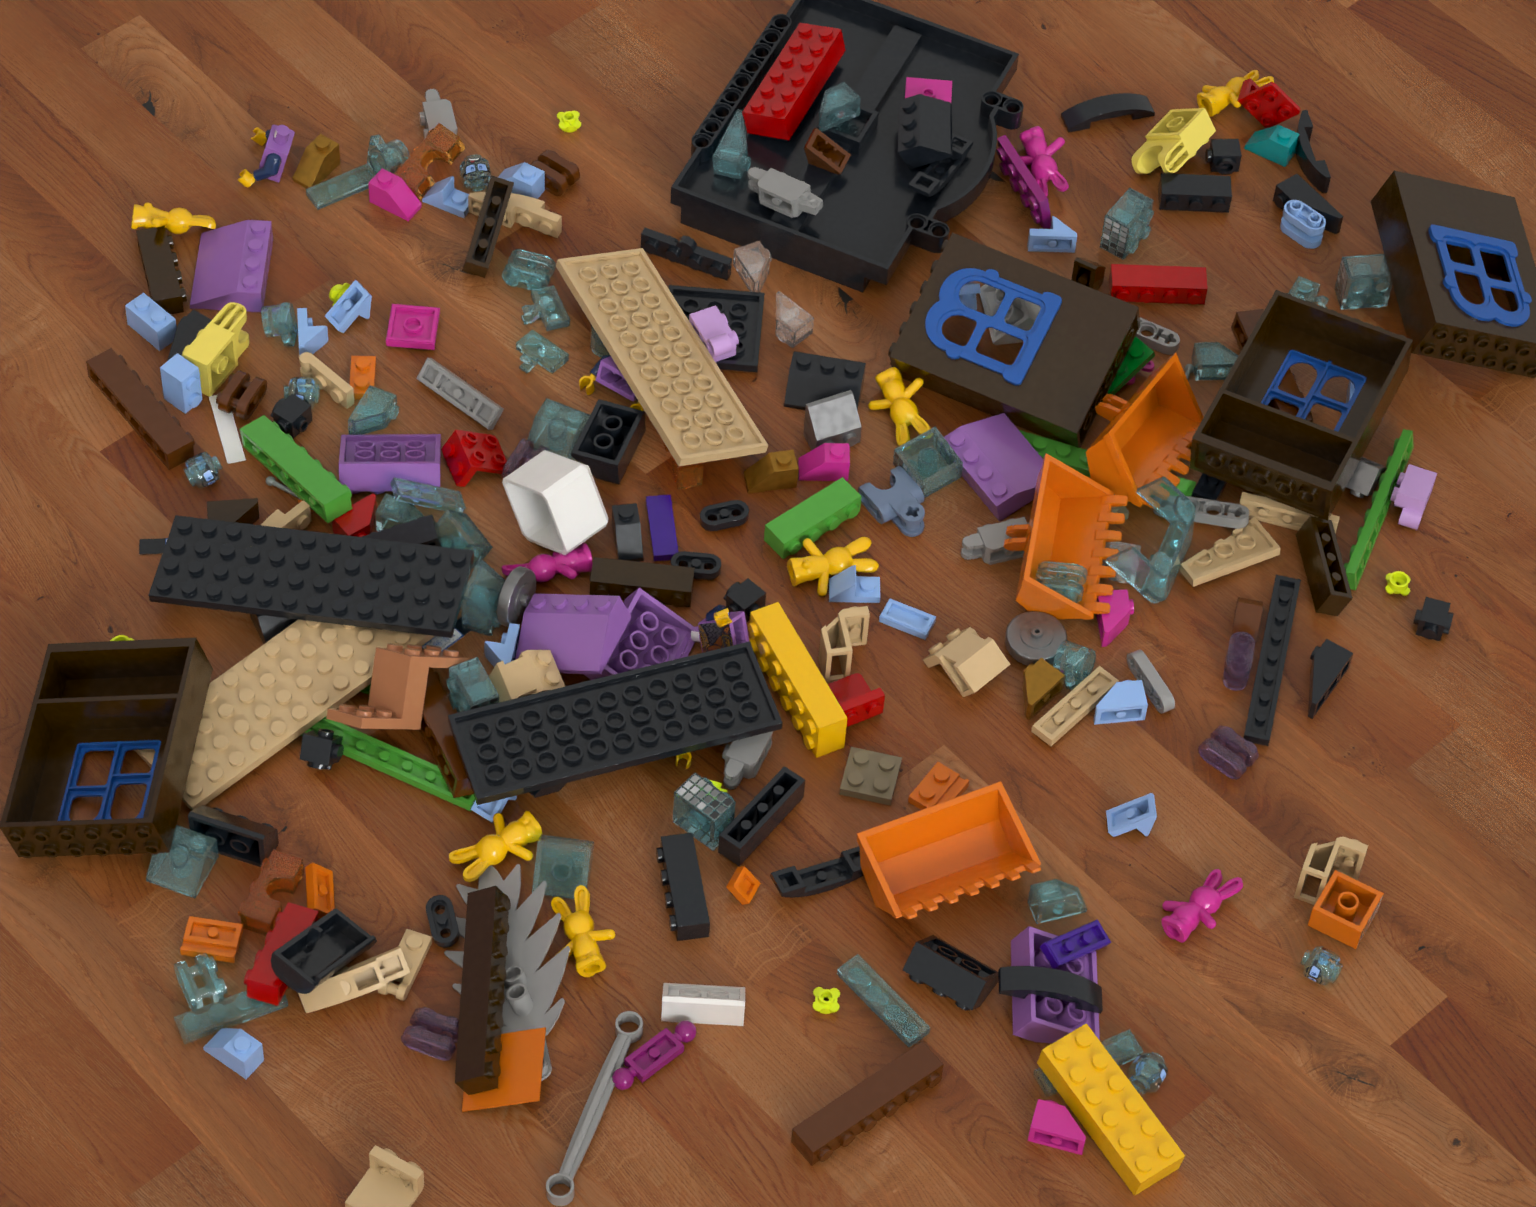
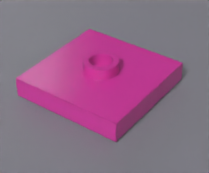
[905,77,952,103]
[386,304,440,350]

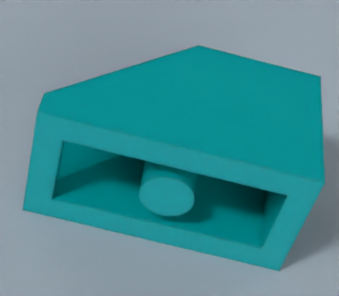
[1244,125,1300,167]

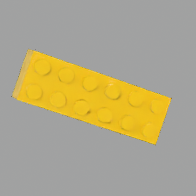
[748,602,847,758]
[1037,1023,1185,1196]

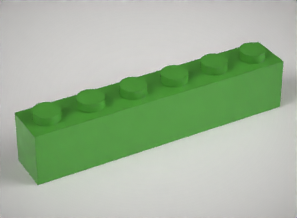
[240,415,352,523]

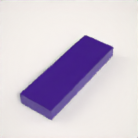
[646,495,678,561]
[1039,919,1111,969]

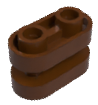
[530,150,580,196]
[216,370,267,420]

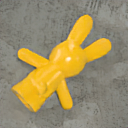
[1197,70,1274,117]
[131,202,216,234]
[868,367,931,448]
[787,537,879,596]
[449,811,542,882]
[551,885,616,977]

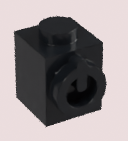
[1205,139,1242,175]
[270,394,312,439]
[723,578,766,623]
[1413,597,1454,641]
[300,729,344,770]

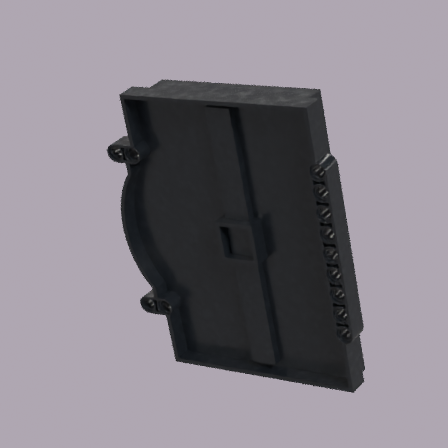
[670,0,1024,293]

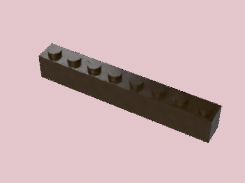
[455,886,511,1095]

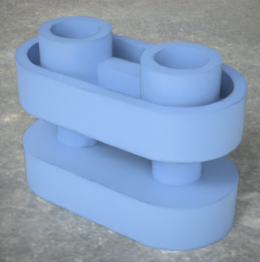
[1280,200,1326,249]

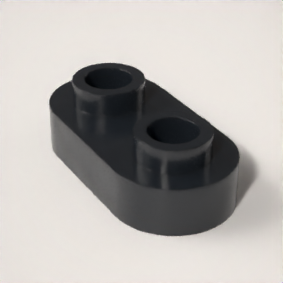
[700,500,749,531]
[671,551,721,580]
[426,895,460,948]

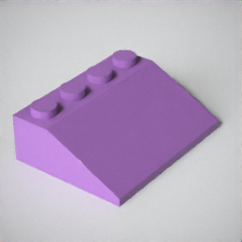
[190,220,273,312]
[942,413,1043,522]
[339,434,441,494]
[584,588,695,680]
[515,594,632,675]
[1011,926,1100,1043]

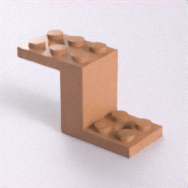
[326,643,469,730]

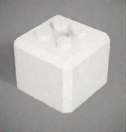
[502,450,608,555]

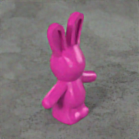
[1019,126,1069,197]
[501,543,592,583]
[1162,869,1243,943]

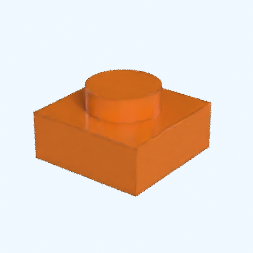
[726,866,761,905]

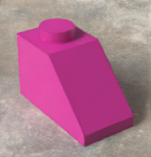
[368,168,422,222]
[798,443,850,481]
[1096,589,1134,647]
[1028,1099,1086,1155]

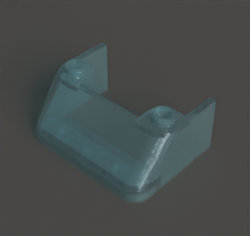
[1105,476,1195,604]

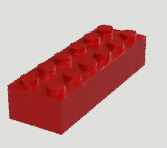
[742,23,846,140]

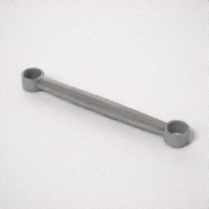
[546,1011,643,1206]

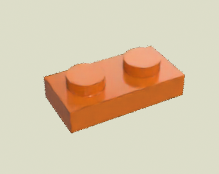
[349,356,376,400]
[305,862,335,918]

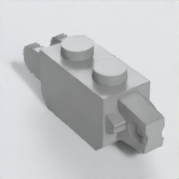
[419,88,458,159]
[747,167,823,218]
[960,517,1029,565]
[722,731,773,789]

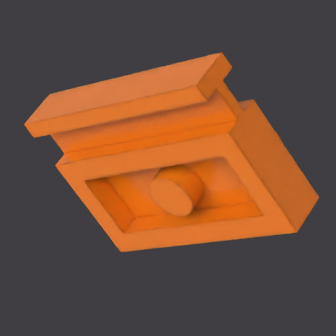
[908,762,969,810]
[180,916,243,963]

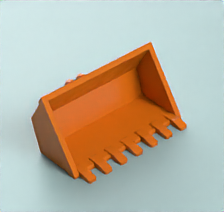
[1086,352,1204,510]
[1003,453,1128,620]
[857,781,1041,919]

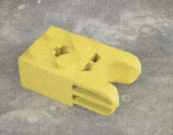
[1131,108,1216,174]
[182,302,249,397]

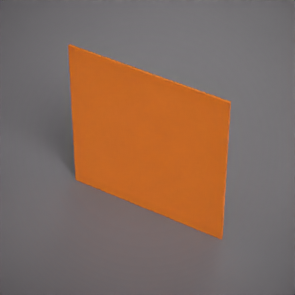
[462,1027,546,1112]

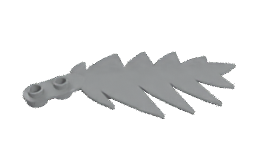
[444,864,570,1081]

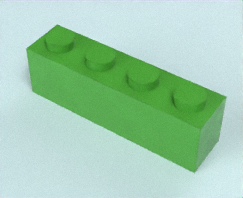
[764,477,862,559]

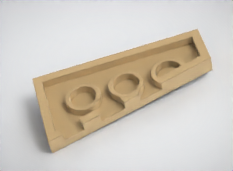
[1180,517,1281,587]

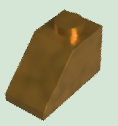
[292,134,340,191]
[744,450,798,494]
[1022,658,1065,720]

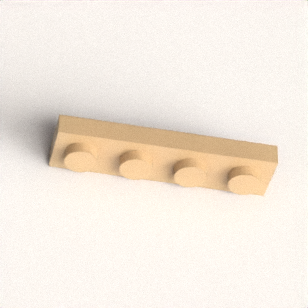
[1240,492,1340,534]
[1031,666,1119,746]

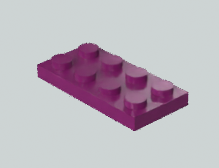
[996,135,1051,229]

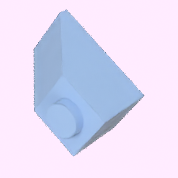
[498,162,545,199]
[1093,680,1148,725]
[203,1028,264,1079]

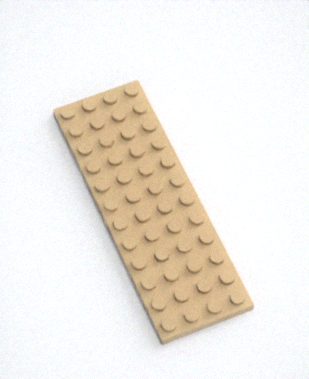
[556,248,768,466]
[134,619,435,811]

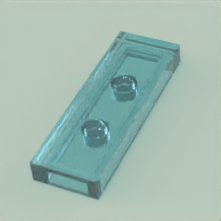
[306,163,376,210]
[390,477,466,514]

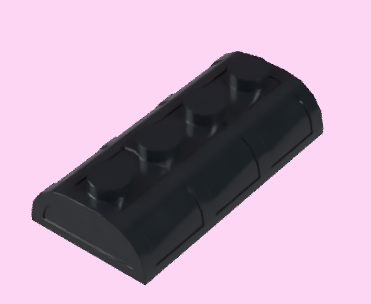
[271,908,377,994]

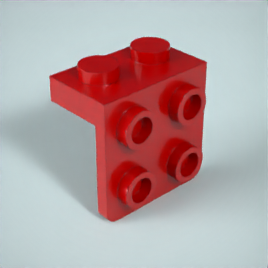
[1237,78,1301,128]
[441,429,511,487]
[828,673,885,727]

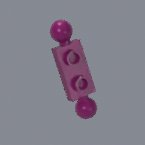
[612,1021,697,1090]

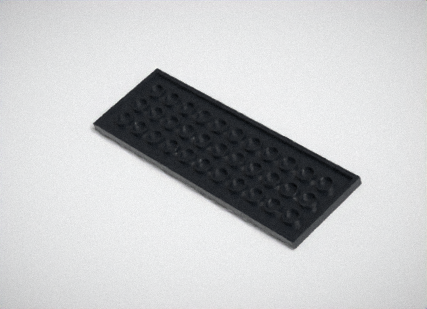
[148,515,475,638]
[448,642,783,805]

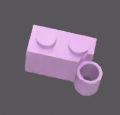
[689,305,739,362]
[1390,464,1437,530]

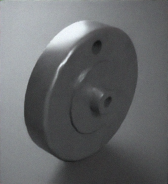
[497,566,536,627]
[1005,611,1067,665]

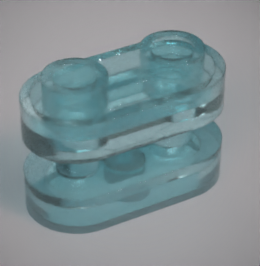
[501,249,556,292]
[1036,561,1088,603]
[174,953,228,1011]

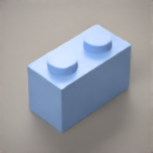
[125,293,177,351]
[160,353,203,414]

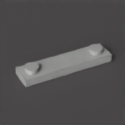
[416,358,504,430]

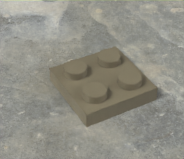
[839,747,902,806]

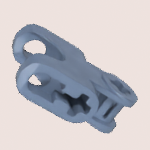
[858,466,925,537]

